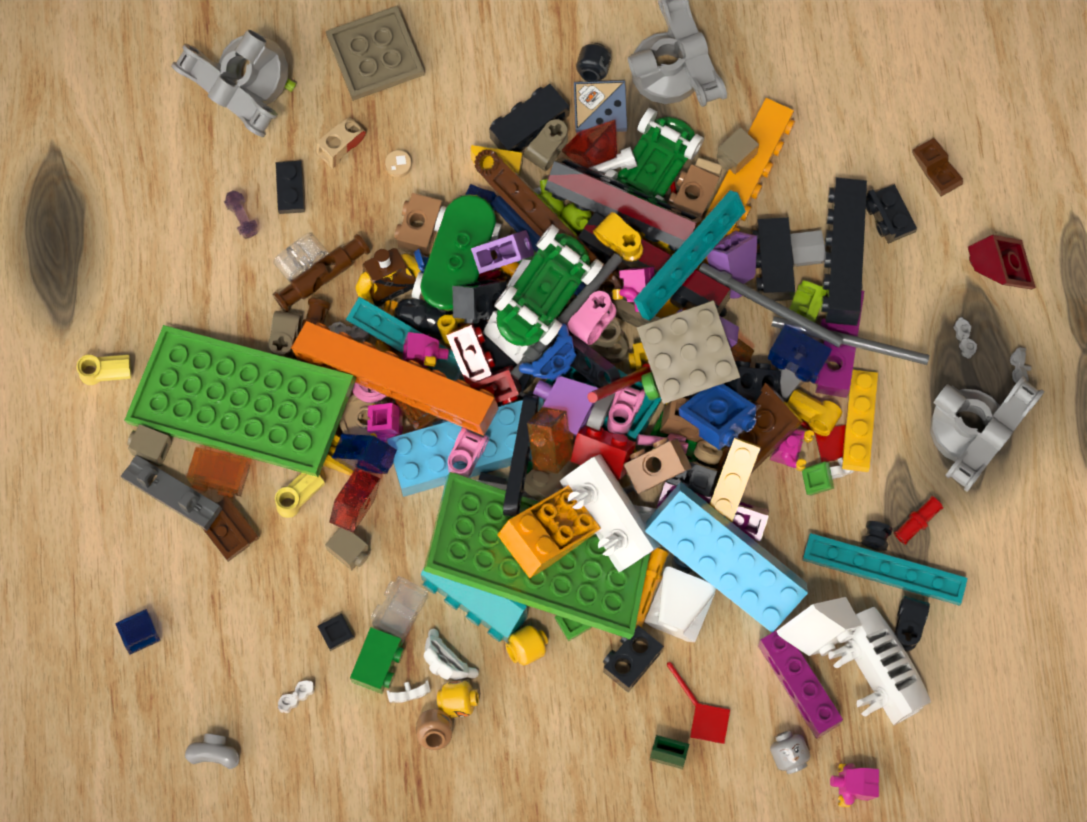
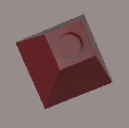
[968,235,1036,290]

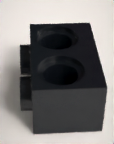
[452,279,506,323]
[723,361,781,401]
[665,455,723,497]
[603,625,664,693]

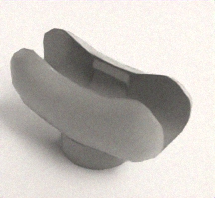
[185,734,239,769]

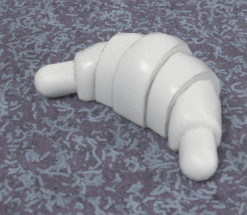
[424,629,479,680]

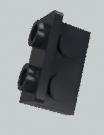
[866,184,917,244]

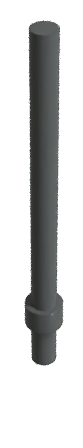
[510,253,622,380]
[699,262,844,348]
[771,316,930,365]

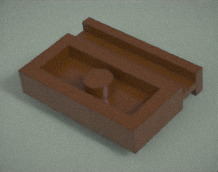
[202,495,259,562]

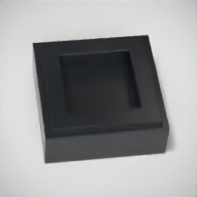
[317,613,354,651]

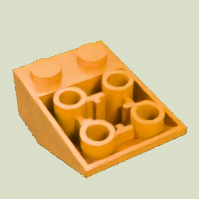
[497,485,601,578]

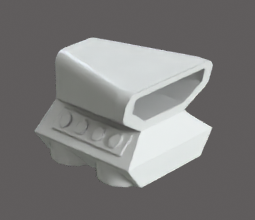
[644,566,716,642]

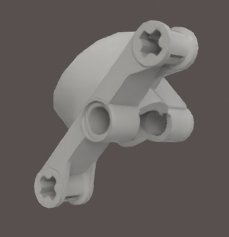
[628,0,727,107]
[171,30,288,137]
[930,376,1045,492]

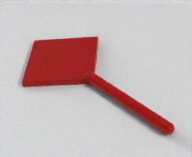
[801,420,846,462]
[667,662,730,744]

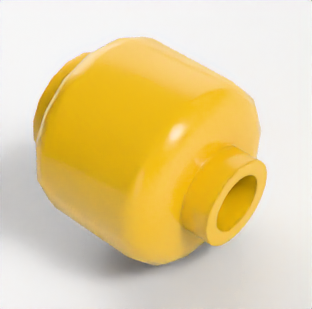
[506,625,548,666]

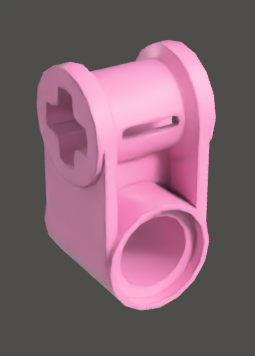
[567,291,617,345]
[607,387,646,435]
[448,428,489,478]

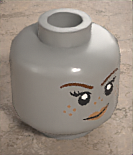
[770,730,811,774]

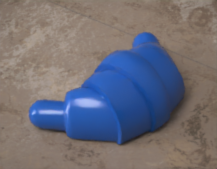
[519,323,576,381]

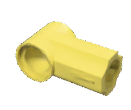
[76,355,131,385]
[275,473,325,518]

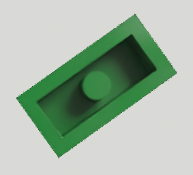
[350,627,405,694]

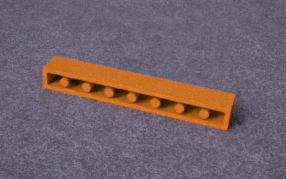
[291,321,499,436]

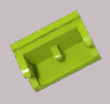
[780,281,827,343]

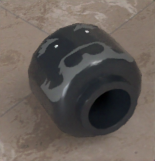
[576,43,612,82]

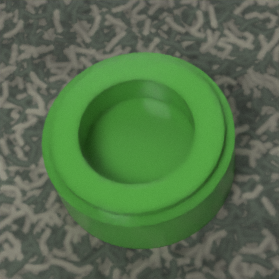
[642,372,661,400]

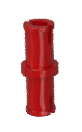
[893,496,944,545]

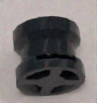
[861,521,893,551]

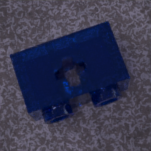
[768,324,832,384]
[332,434,397,474]

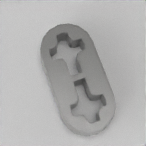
[587,393,615,431]

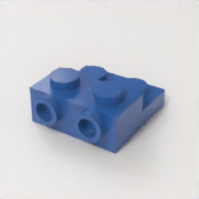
[679,384,756,450]

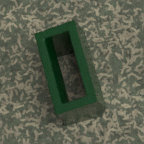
[649,735,690,770]

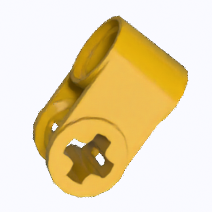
[593,212,643,262]

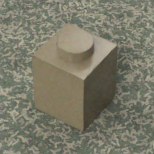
[717,127,759,174]
[127,424,172,466]
[325,525,369,571]

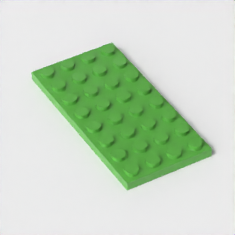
[124,325,356,477]
[423,472,650,639]

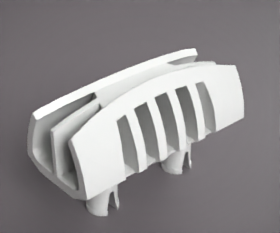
[560,454,660,573]
[829,607,931,726]

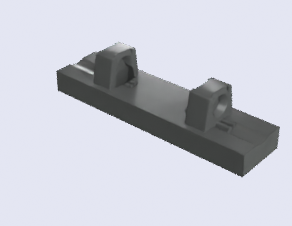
[121,455,222,531]

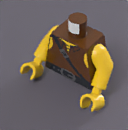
[355,248,421,306]

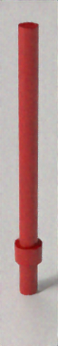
[587,363,652,403]

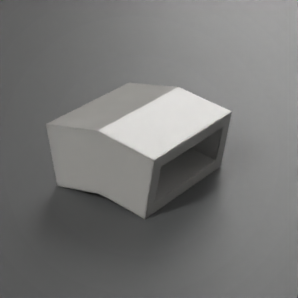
[790,230,825,267]

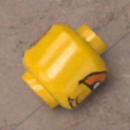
[437,681,479,718]

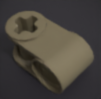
[524,119,568,171]
[269,311,302,359]

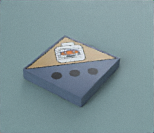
[574,81,627,133]

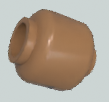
[416,709,452,750]

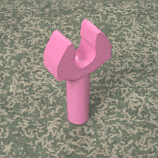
[637,433,688,454]

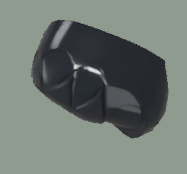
[394,298,452,340]

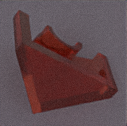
[562,119,617,175]

